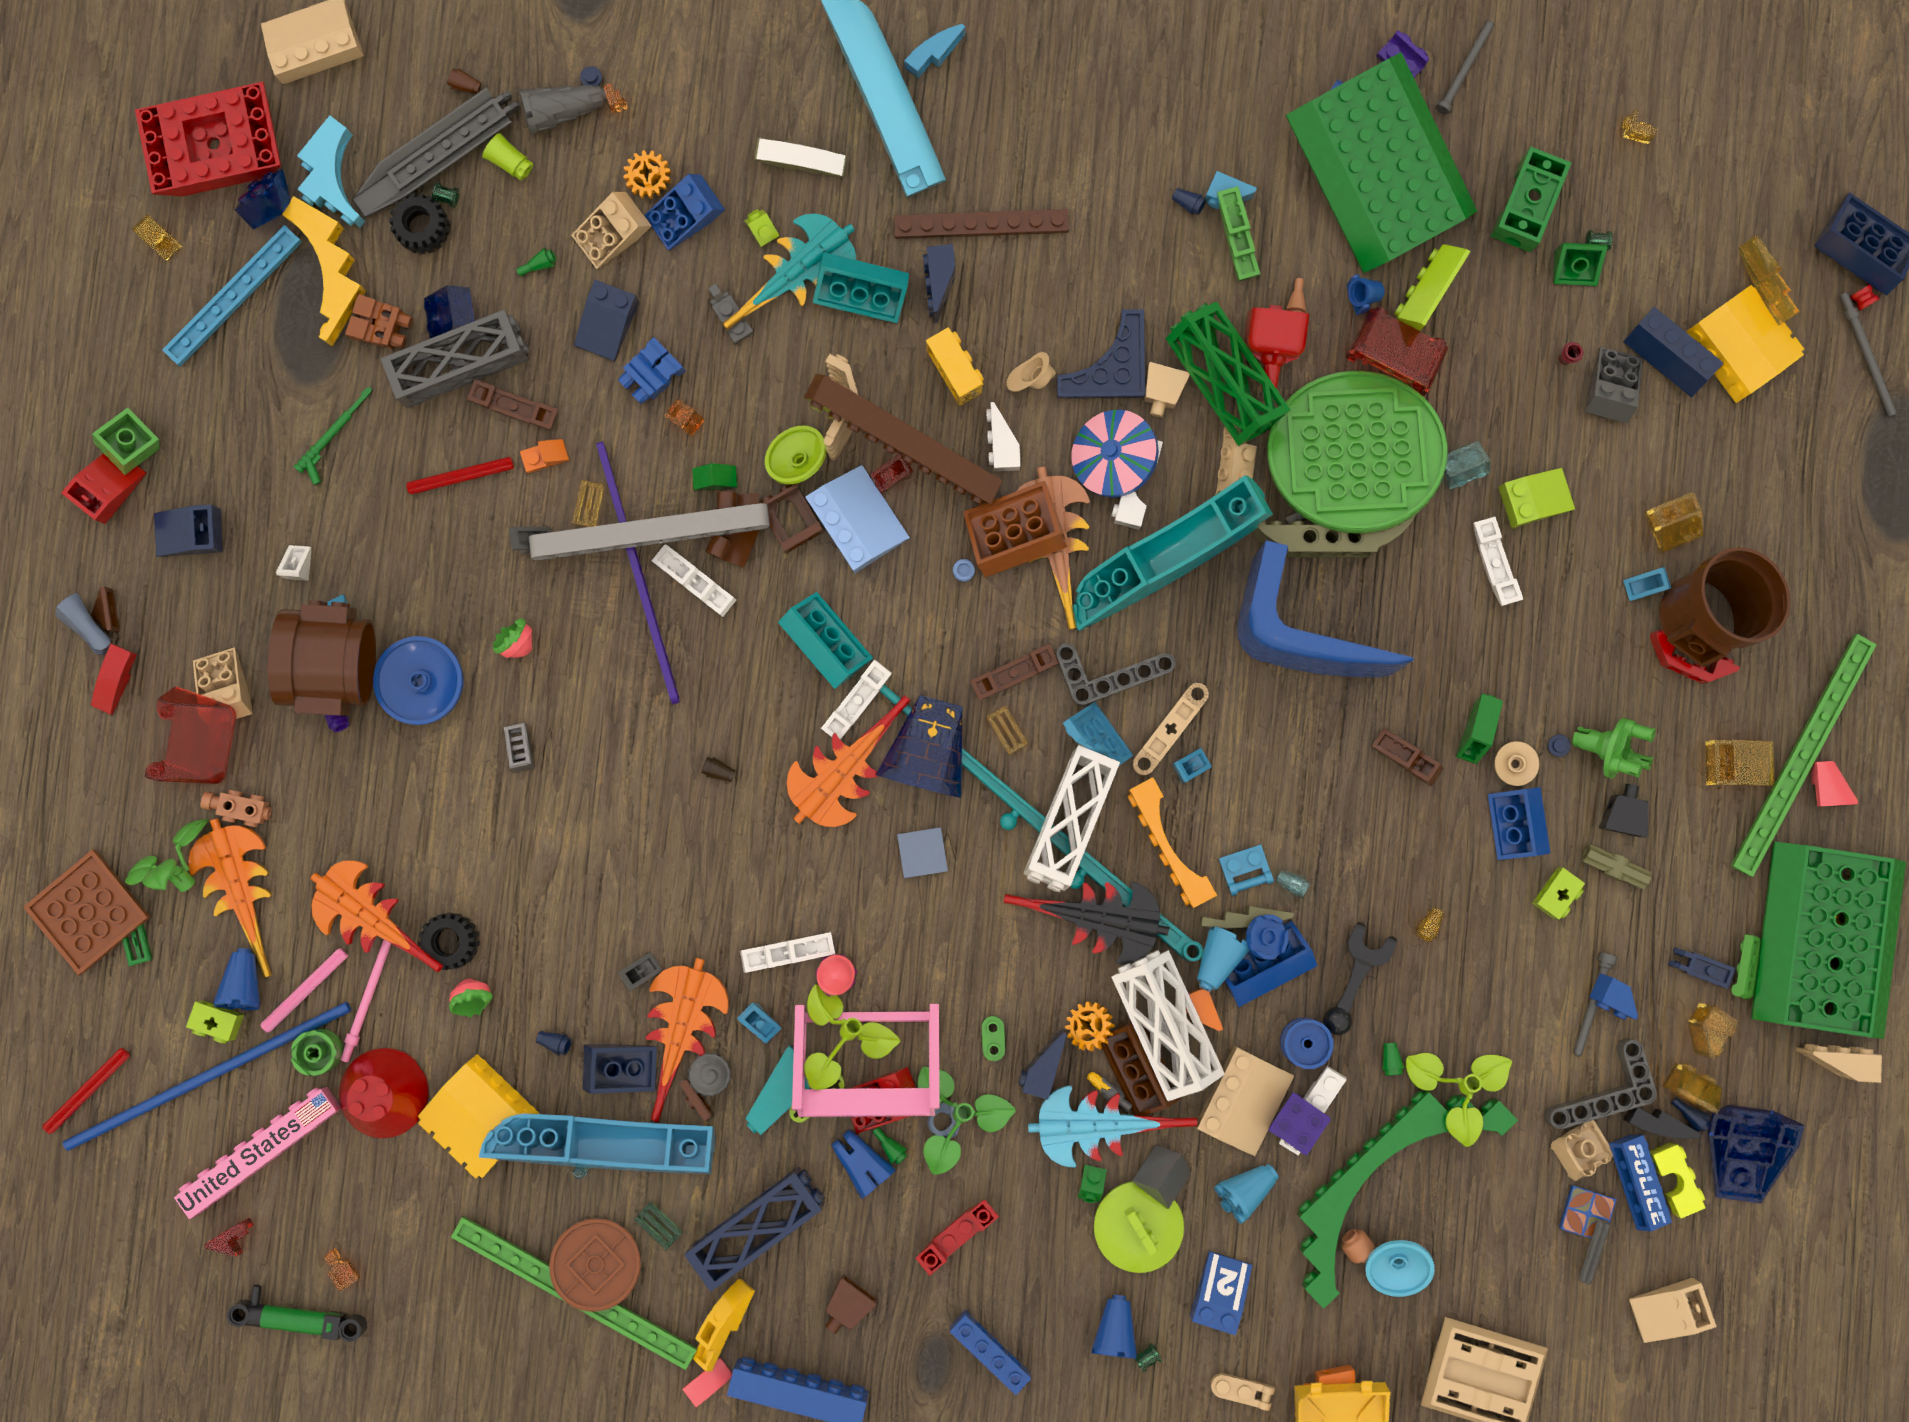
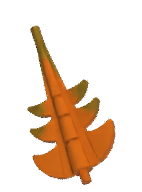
[188,818,272,978]

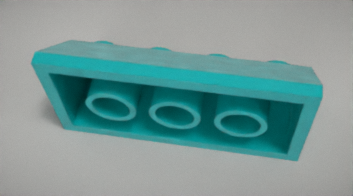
[812,252,909,323]
[778,592,873,689]

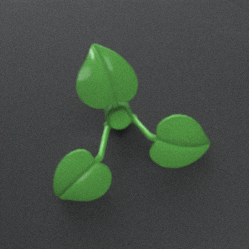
[125,819,209,892]
[917,1067,1016,1175]

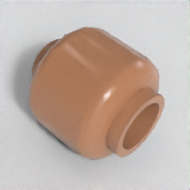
[1341,1229,1375,1264]

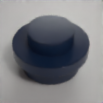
[580,66,602,86]
[1547,734,1571,757]

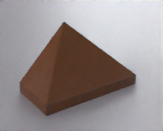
[91,586,120,633]

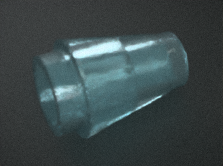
[1276,870,1311,898]

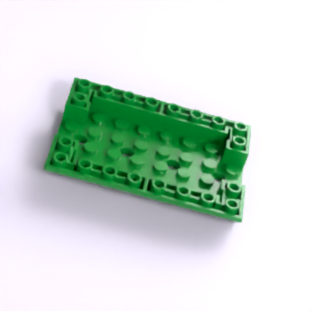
[1751,842,1906,1039]

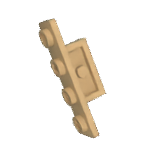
[1215,424,1257,495]

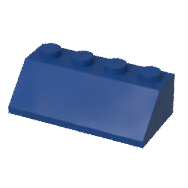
[1224,921,1318,1007]

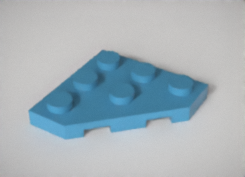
[1063,702,1133,766]

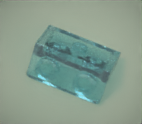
[1444,441,1491,489]

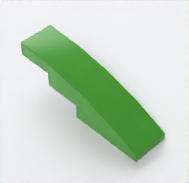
[1217,186,1260,282]

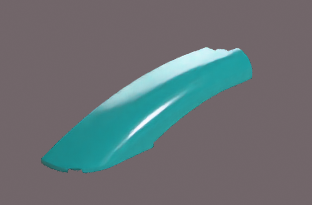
[1073,475,1273,631]

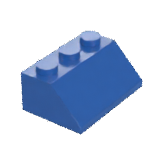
[1488,787,1551,860]

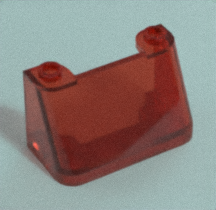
[1344,307,1448,396]

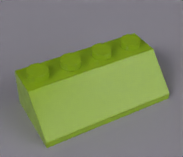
[1393,244,1471,336]

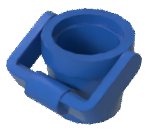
[1347,274,1385,316]

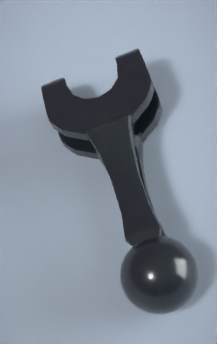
[1323,921,1397,1035]

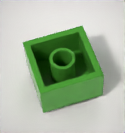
[92,408,160,475]

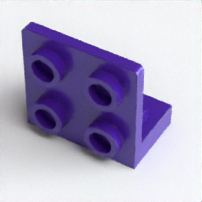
[1268,1092,1331,1155]

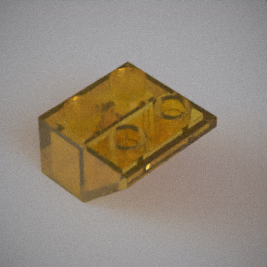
[1644,492,1704,552]
[1688,1003,1738,1059]

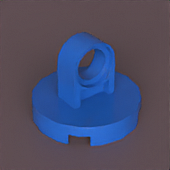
[1246,915,1289,960]

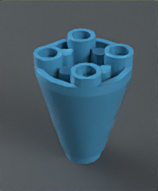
[1214,1164,1279,1224]

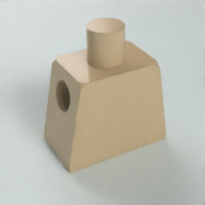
[1144,362,1190,418]

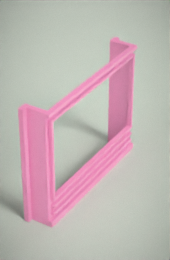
[792,1004,939,1117]

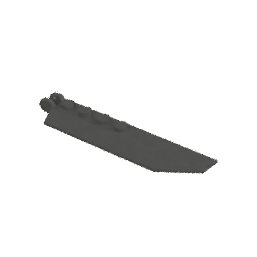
[353,88,520,217]

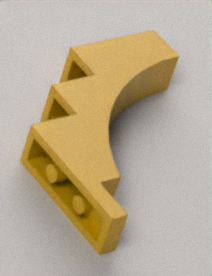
[282,196,366,346]

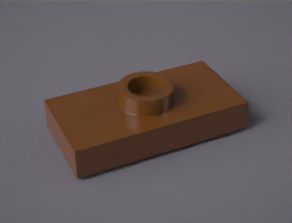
[679,1078,714,1121]

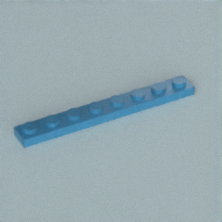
[162,225,302,367]

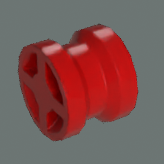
[1850,284,1880,311]

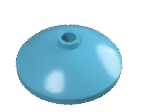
[1365,1240,1435,1297]

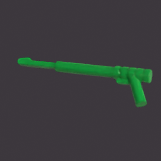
[293,387,372,485]

